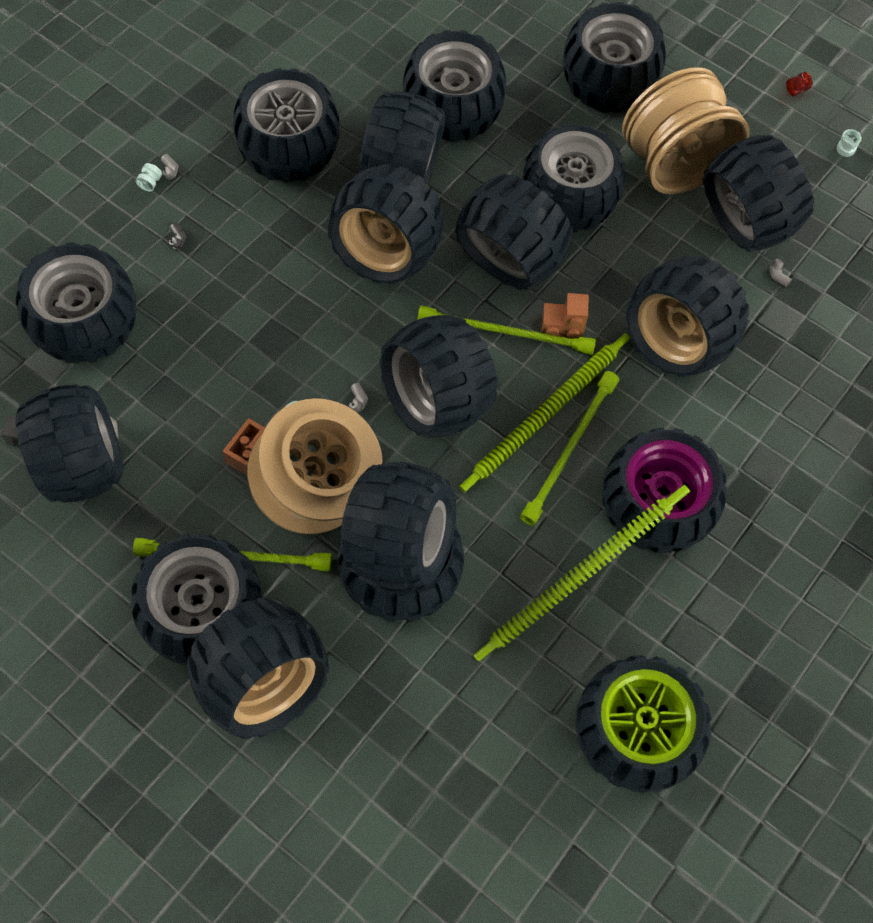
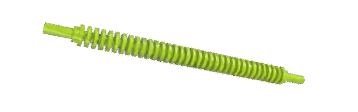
[459,333,630,493]
[473,484,691,661]

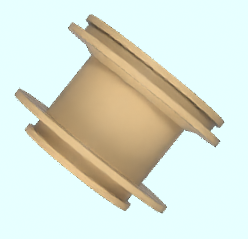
[247,398,383,534]

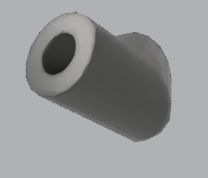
[169,222,187,249]

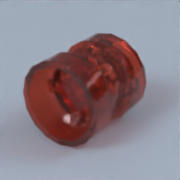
[786,72,813,96]

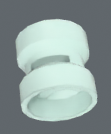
[836,129,862,157]
[135,163,162,192]

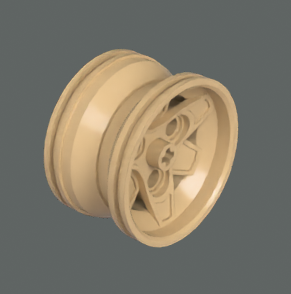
[622,67,750,194]

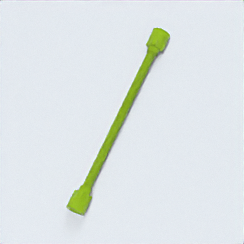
[417,305,596,355]
[519,371,620,526]
[133,538,332,572]

